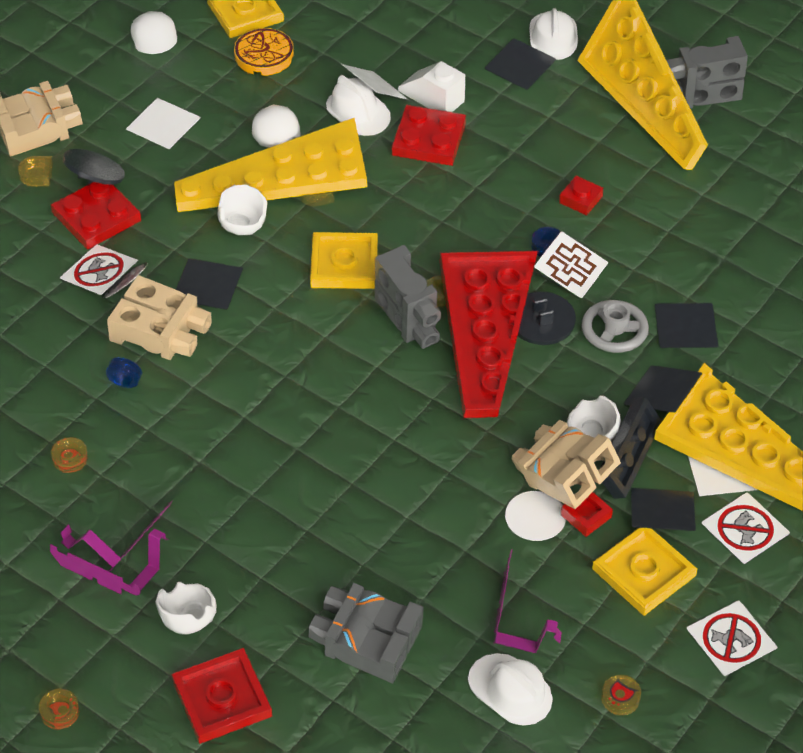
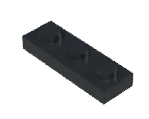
[600,397,662,499]

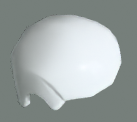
[131,11,177,54]
[252,104,301,148]
[217,185,267,235]
[567,395,621,443]
[155,582,217,634]

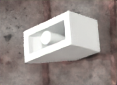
[398,61,465,112]

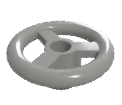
[582,300,649,353]

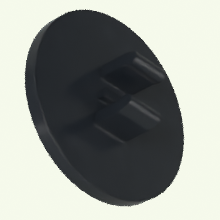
[63,149,125,185]
[518,292,576,345]

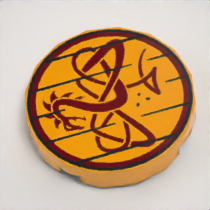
[234,28,294,76]

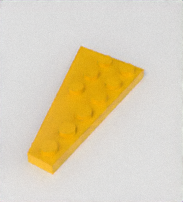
[577,0,708,170]
[174,117,367,212]
[654,363,803,511]

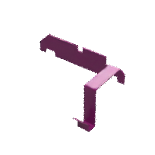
[60,500,173,572]
[50,528,169,596]
[493,549,562,653]

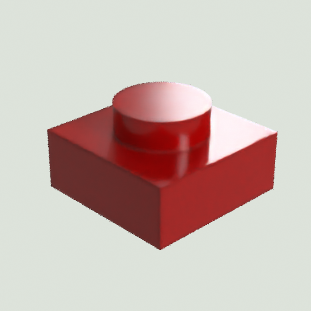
[559,175,604,216]
[561,492,613,537]

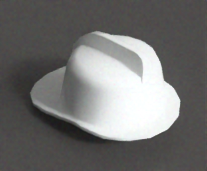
[530,8,578,60]
[326,75,391,136]
[468,653,552,726]

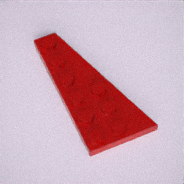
[439,251,538,418]

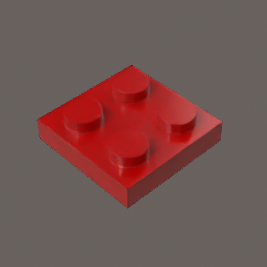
[392,105,466,166]
[51,182,141,250]
[172,648,272,744]

